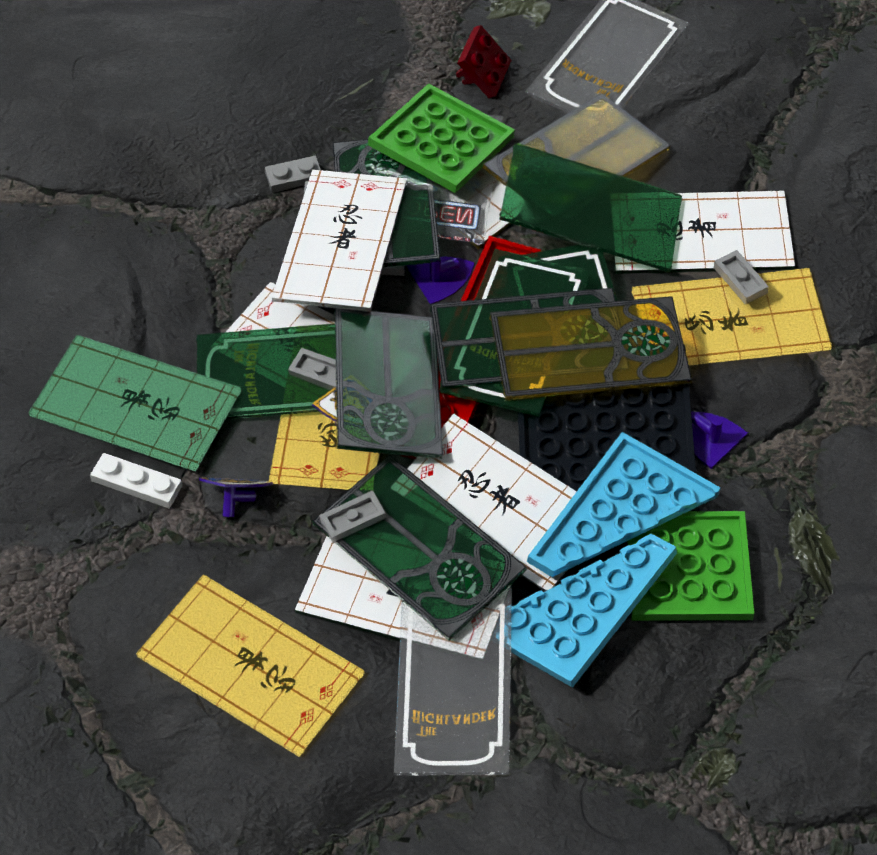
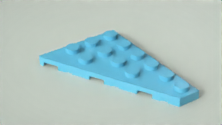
[527,432,720,577]
[490,534,677,688]

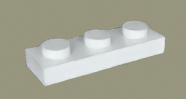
[90,453,182,509]

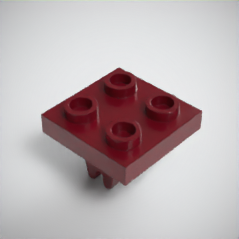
[456,25,512,98]

